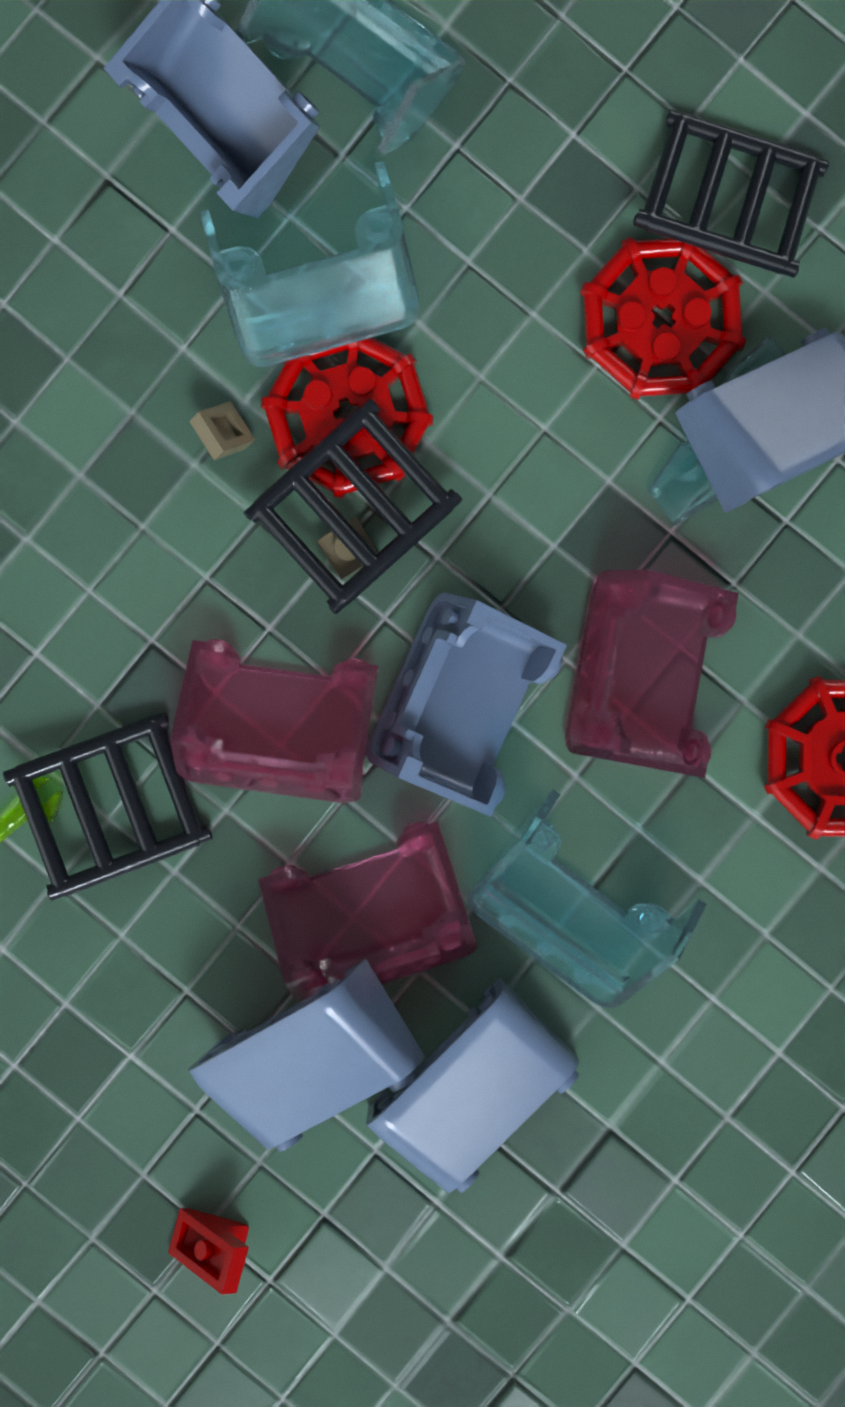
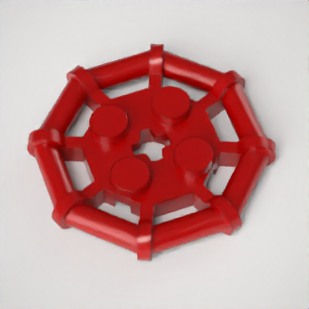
[580,237,746,400]
[260,325,434,499]
[763,675,845,840]

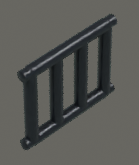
[633,109,829,278]
[244,398,462,614]
[3,712,213,901]

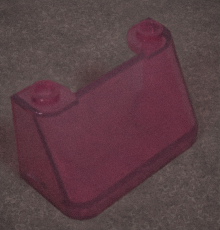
[565,570,739,778]
[170,639,379,803]
[258,821,478,1002]

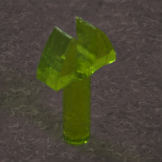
[0,777,64,843]

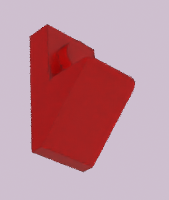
[168,1208,249,1295]

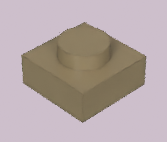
[189,401,255,461]
[316,516,378,581]

